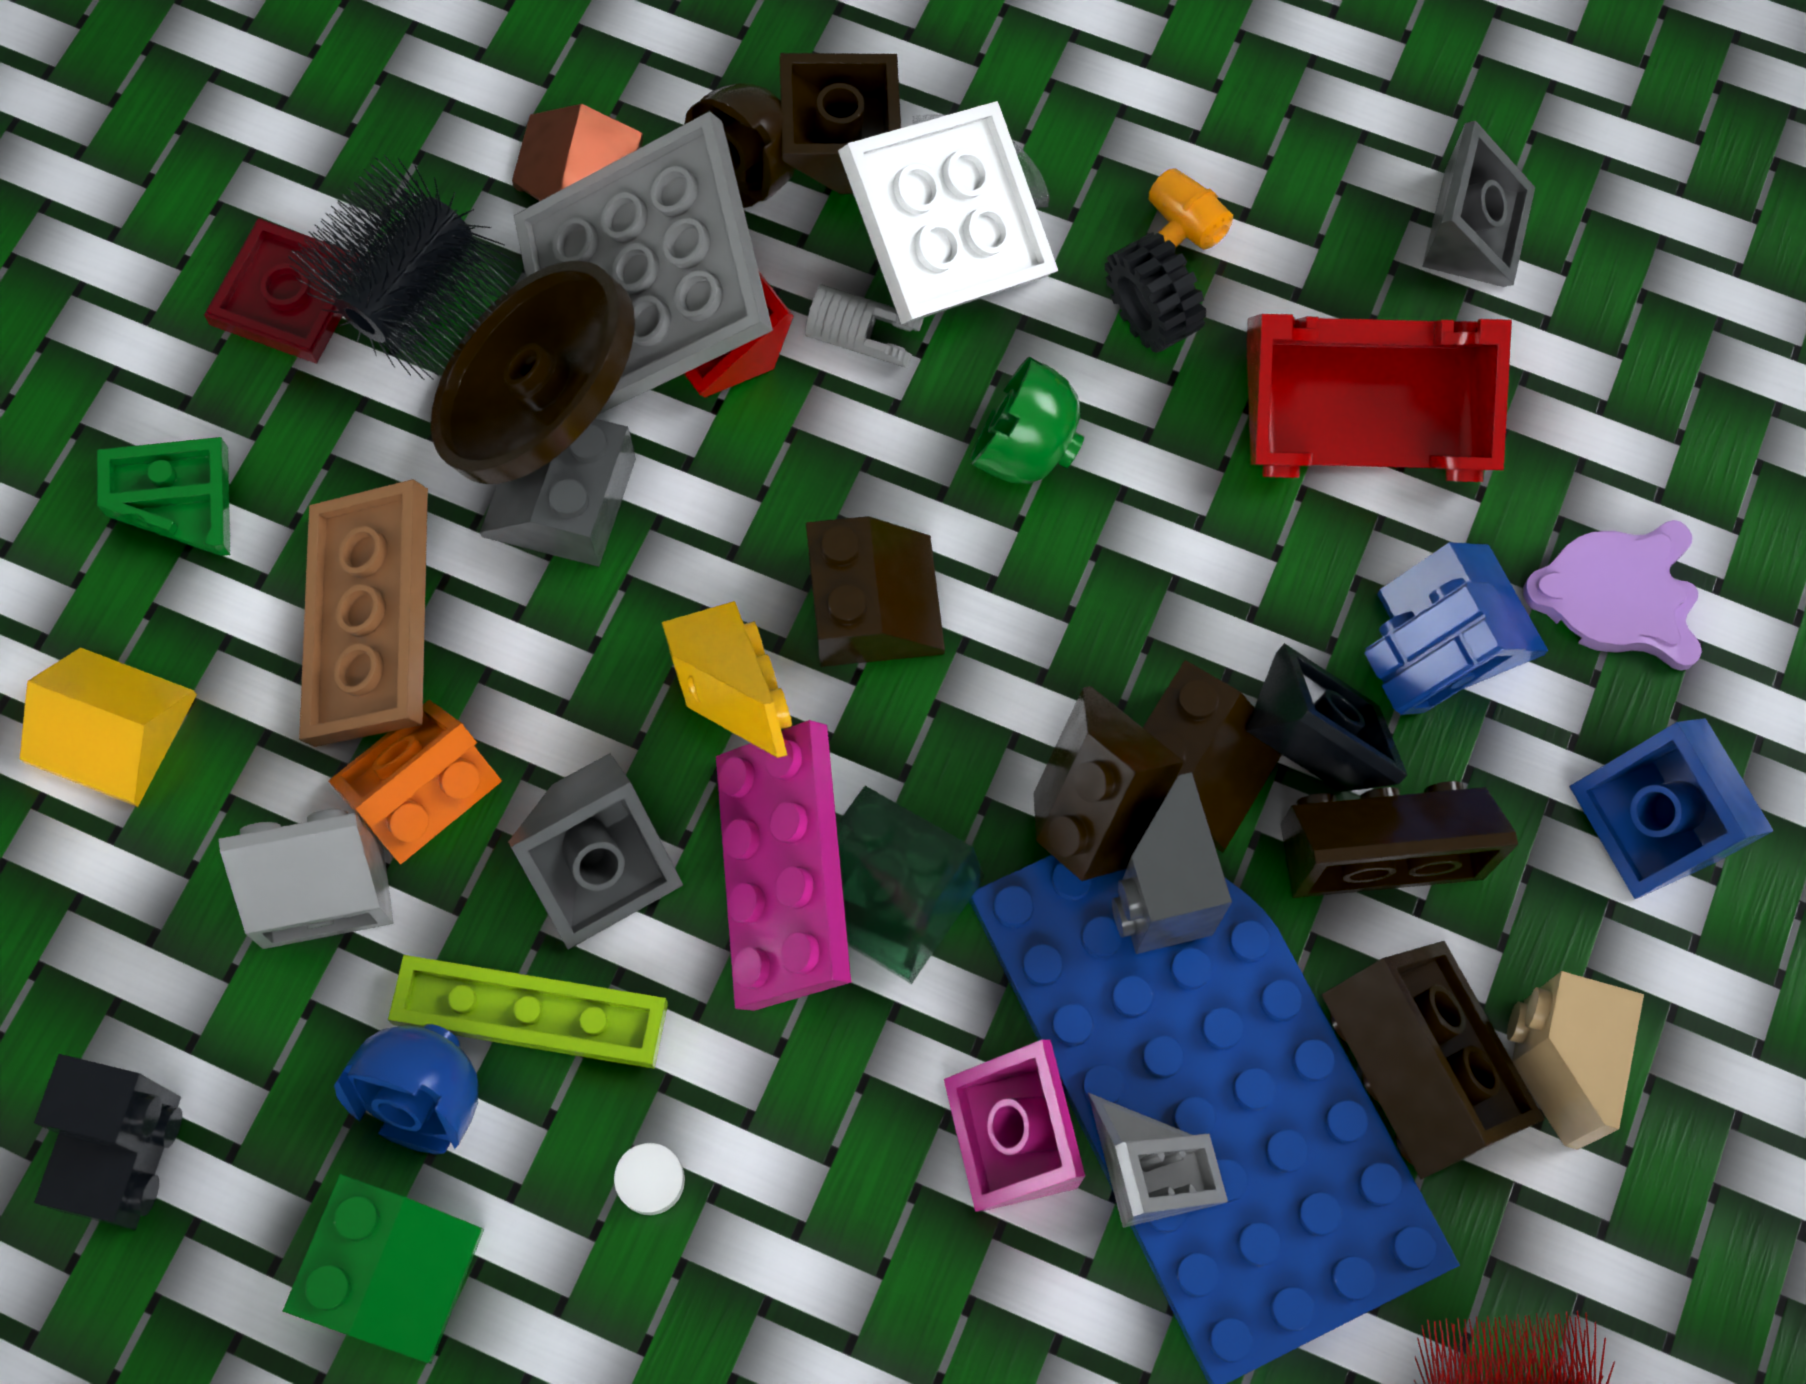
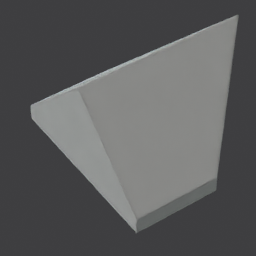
[1088,1093,1228,1228]

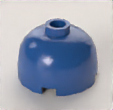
[334,1024,478,1154]

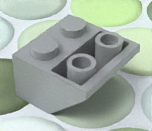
[219,809,394,949]

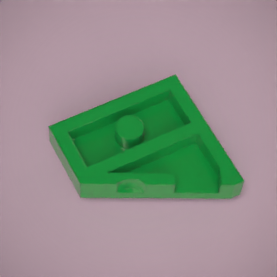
[97,437,230,556]

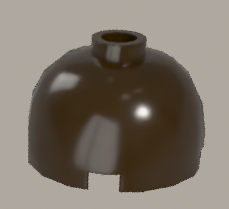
[684,83,796,208]

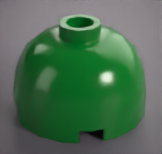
[970,357,1084,484]

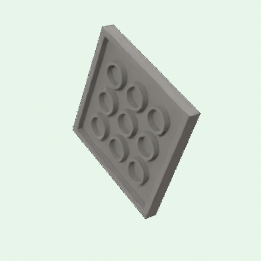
[514,111,773,415]

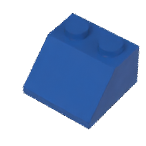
[1569,718,1774,899]

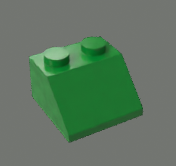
[282,1174,484,1364]

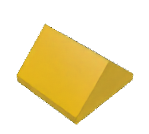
[19,647,197,807]

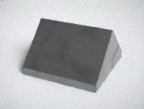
[1422,121,1535,287]

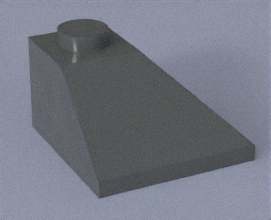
[508,753,683,950]

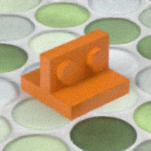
[328,700,502,865]

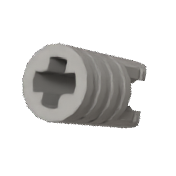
[805,284,924,369]

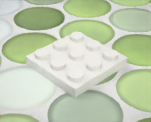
[838,101,1058,325]

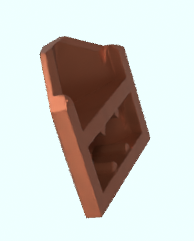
[512,104,643,201]

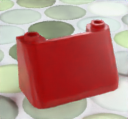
[1247,314,1512,482]

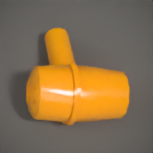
[1148,168,1233,250]

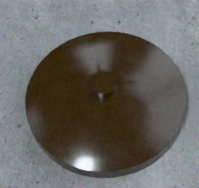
[431,261,635,484]

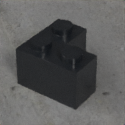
[34,1054,182,1230]

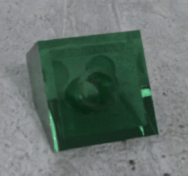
[837,786,985,984]

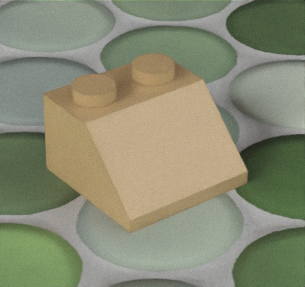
[1507,971,1644,1150]

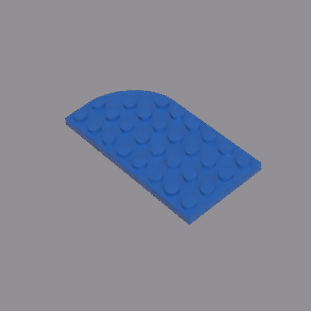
[968,855,1460,1384]

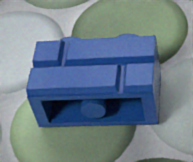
[1364,578,1527,715]

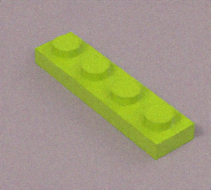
[388,955,668,1069]

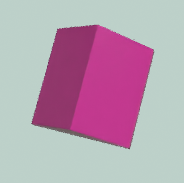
[944,1039,1085,1212]

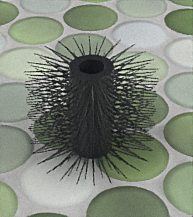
[288,155,518,380]

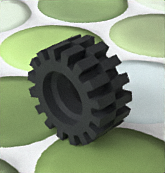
[1104,232,1206,353]

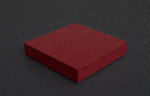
[204,218,366,364]

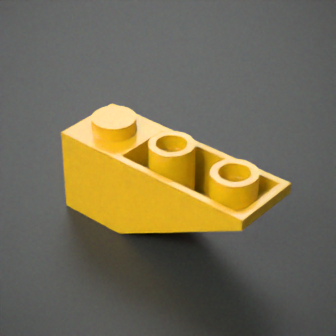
[662,601,792,758]

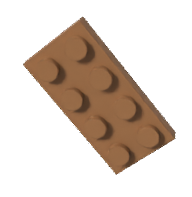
[299,479,428,747]

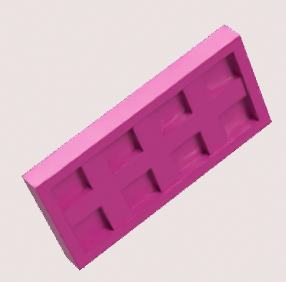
[716,720,851,1011]

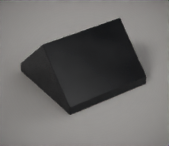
[1245,643,1407,792]

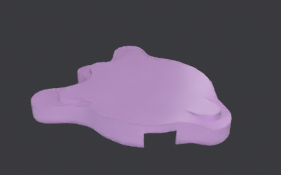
[1523,520,1702,671]

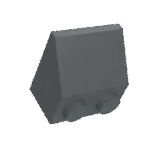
[480,418,636,567]
[1111,772,1232,954]

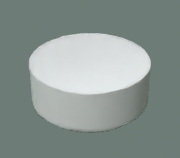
[614,1143,685,1215]

